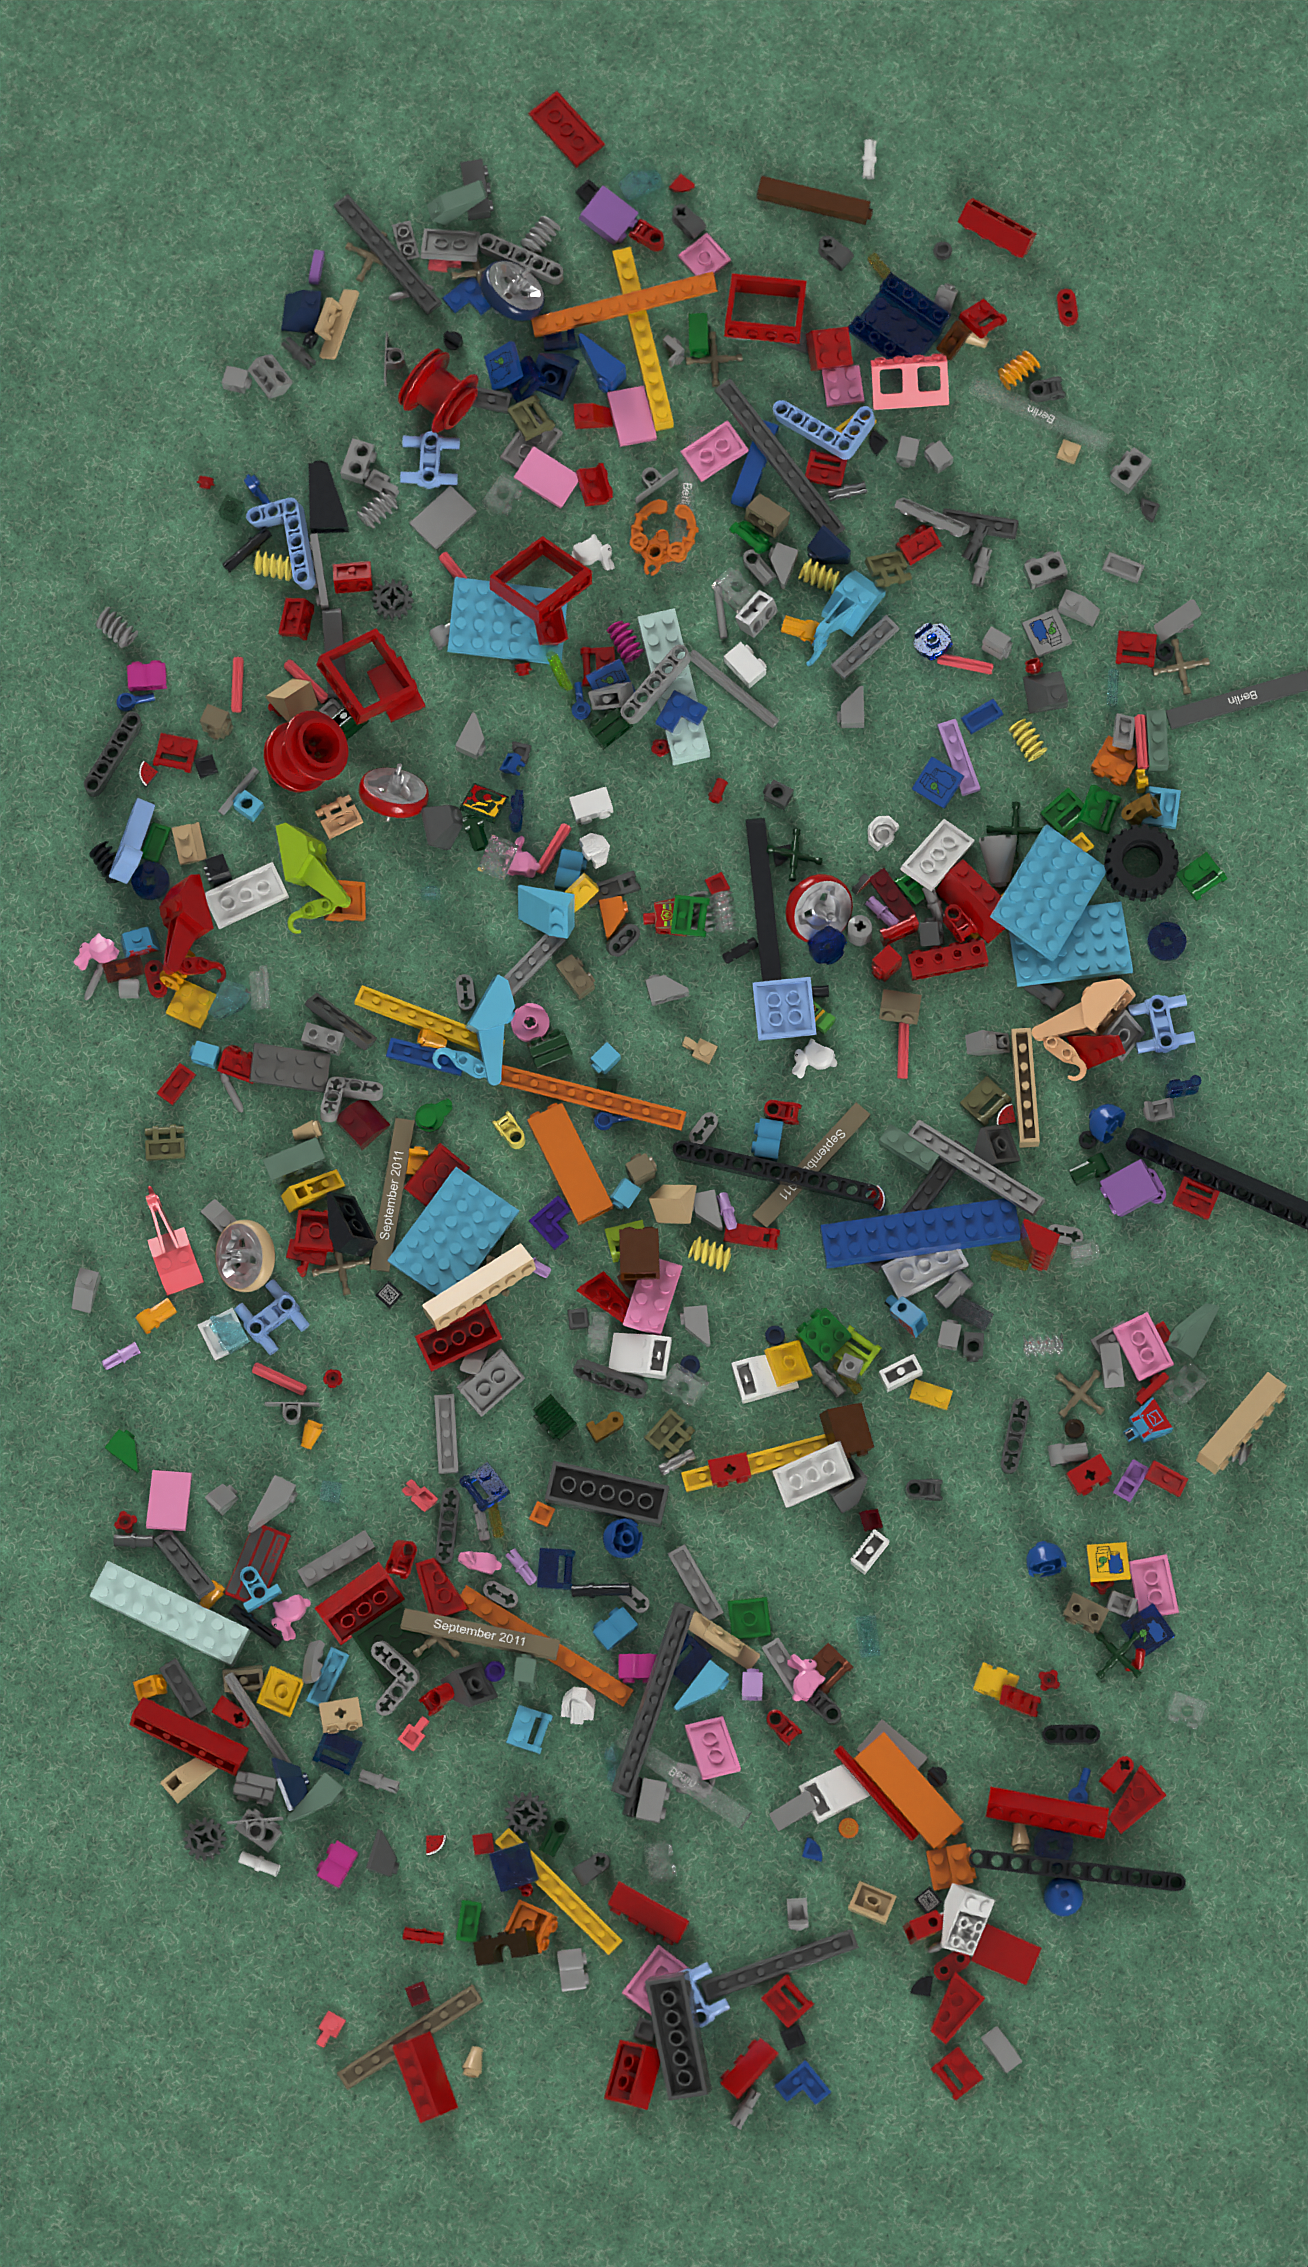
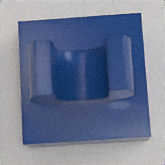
[499,753,525,776]

